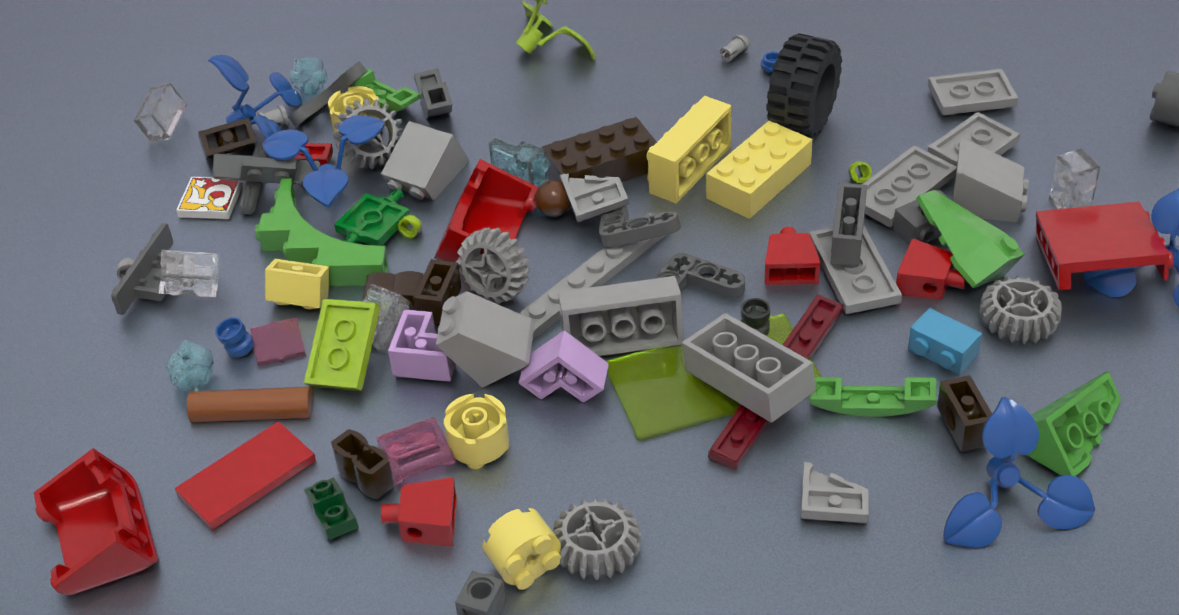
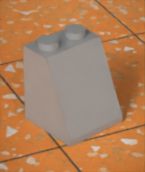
[381,121,469,201]
[953,139,1028,223]
[436,291,535,388]

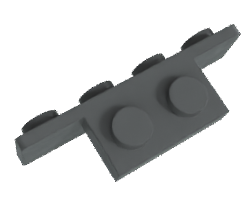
[213,154,320,185]
[111,223,186,315]

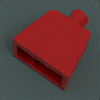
[764,227,820,285]
[896,239,966,300]
[381,477,457,546]

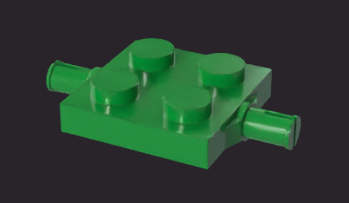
[334,188,410,246]

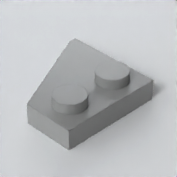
[560,174,629,222]
[801,462,869,523]

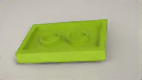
[304,299,381,392]

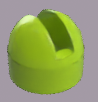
[848,161,872,183]
[398,215,422,238]

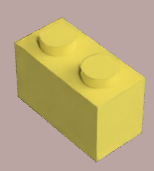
[265,259,329,309]

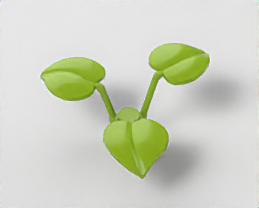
[515,0,596,61]

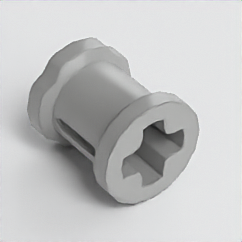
[257,105,289,126]

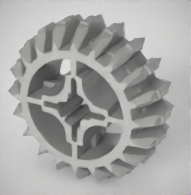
[334,98,404,169]
[456,227,531,304]
[979,275,1062,345]
[553,496,641,581]

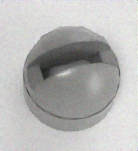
[117,258,135,280]

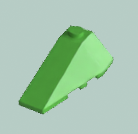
[916,190,1025,288]
[1027,371,1122,476]

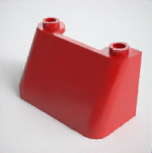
[434,159,538,265]
[33,448,158,596]

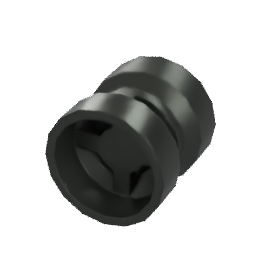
[741,298,770,336]

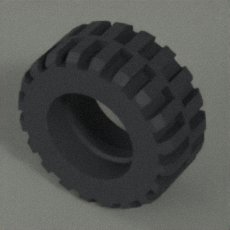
[766,33,842,138]

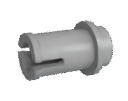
[720,35,750,62]

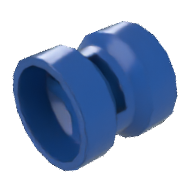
[215,317,254,358]

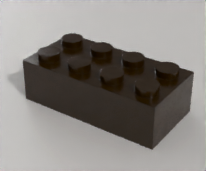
[541,117,657,182]

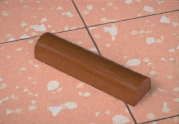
[187,386,314,422]

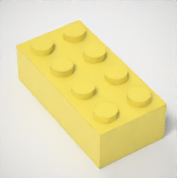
[647,96,732,204]
[706,121,813,219]

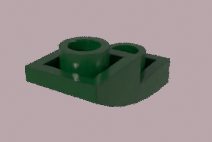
[304,477,359,541]

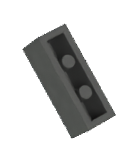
[830,183,867,266]

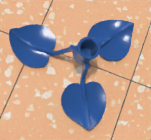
[208,55,302,139]
[262,115,385,208]
[1084,188,1179,307]
[943,397,1095,548]

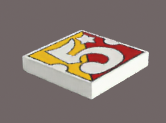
[176,177,243,219]

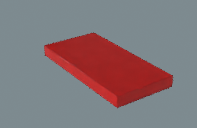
[175,421,316,530]

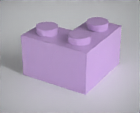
[388,310,456,382]
[519,330,609,403]

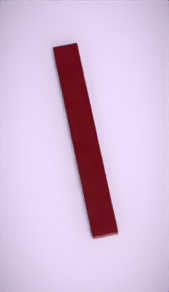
[708,294,844,470]

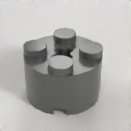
[1150,71,1179,127]

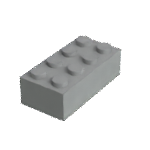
[558,276,684,356]
[682,313,815,423]

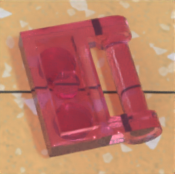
[376,417,455,484]

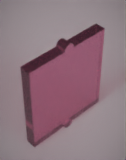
[250,317,306,366]

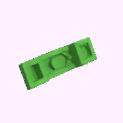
[340,67,421,112]
[810,377,937,417]

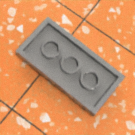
[863,145,957,227]
[809,226,902,314]

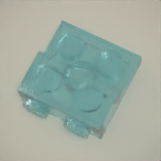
[489,138,550,197]

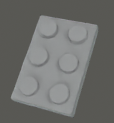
[928,69,1018,115]
[928,112,1020,167]

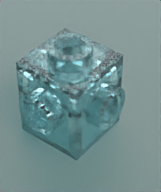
[290,57,327,95]
[166,340,214,391]

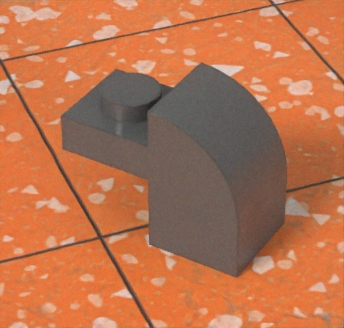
[414,68,453,118]

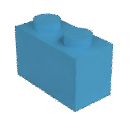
[908,308,982,375]

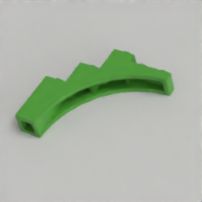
[255,178,389,287]

